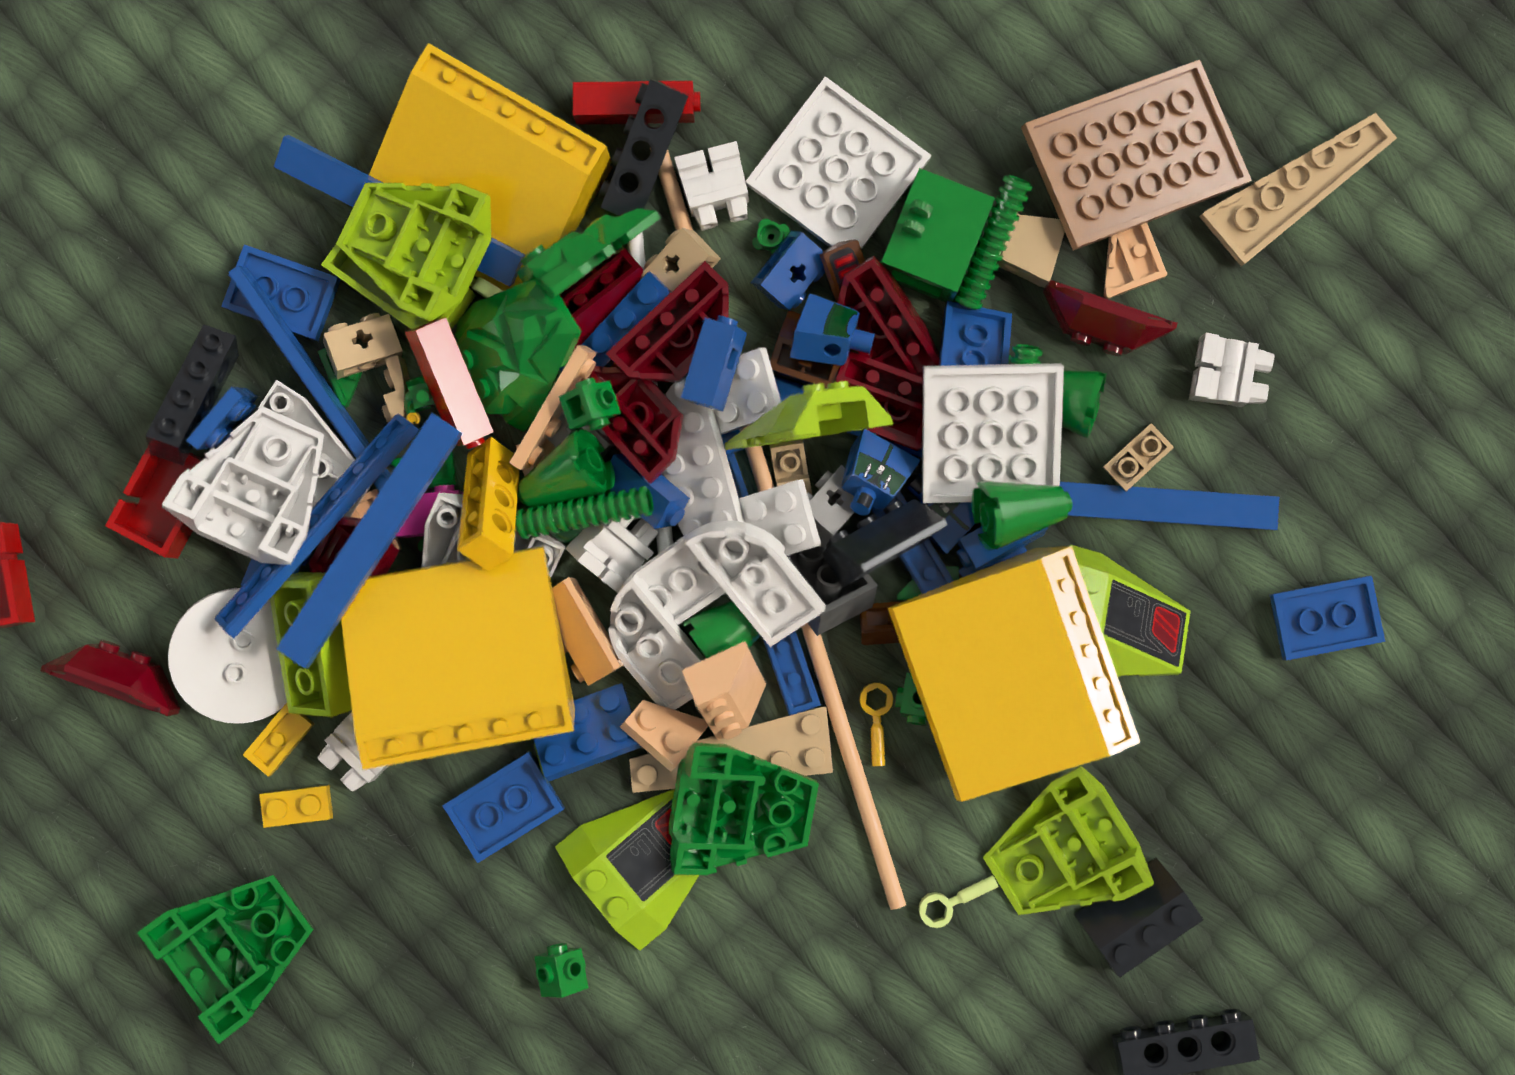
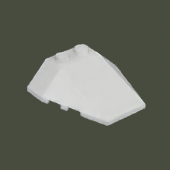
[162,406,325,565]

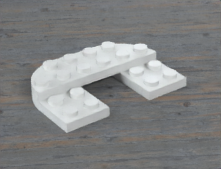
[663,348,821,556]
[609,520,826,710]

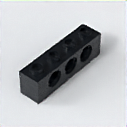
[598,79,689,216]
[145,324,239,466]
[1111,1009,1260,1075]

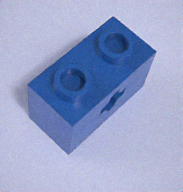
[750,231,825,310]

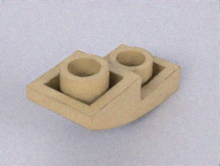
[382,355,410,423]
[1103,423,1174,492]
[770,440,812,495]

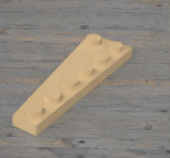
[1199,113,1397,266]
[629,706,833,793]

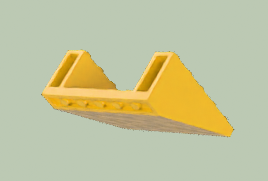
[369,43,613,291]
[341,546,575,770]
[888,546,1140,802]

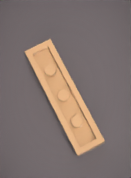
[509,345,597,470]

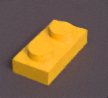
[243,703,315,777]
[260,785,333,828]

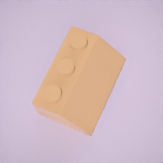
[552,577,624,686]
[681,641,766,741]

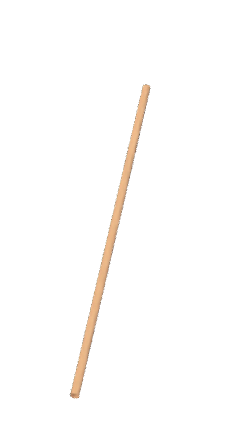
[650,147,906,910]

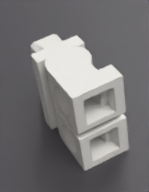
[674,141,749,230]
[1189,332,1275,407]
[565,516,658,593]
[318,712,390,792]

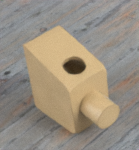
[997,214,1065,287]

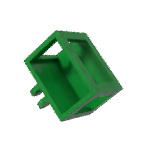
[881,168,995,303]

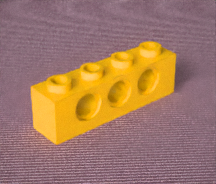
[457,437,520,571]

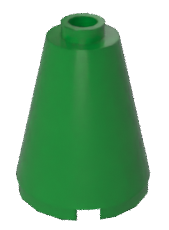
[1062,370,1107,438]
[518,429,615,510]
[972,481,1072,551]
[683,600,761,658]

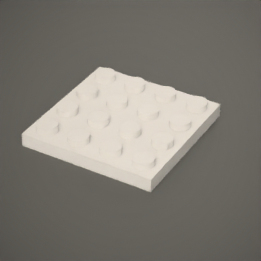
[745,77,931,250]
[922,363,1064,503]

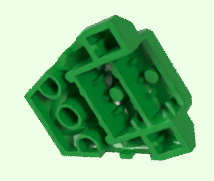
[517,209,661,299]
[455,278,581,432]
[669,743,819,875]
[137,875,314,1044]

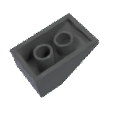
[787,532,878,636]

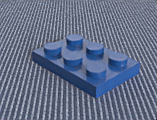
[221,245,341,341]
[939,301,1012,366]
[186,387,258,450]
[1269,576,1385,660]
[533,683,642,782]
[442,751,565,863]

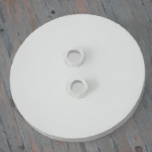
[168,588,287,723]

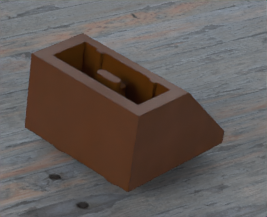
[770,310,840,390]

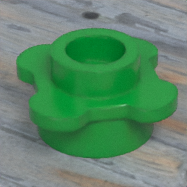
[752,219,790,254]

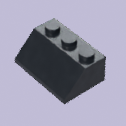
[822,499,948,588]
[1073,857,1203,978]

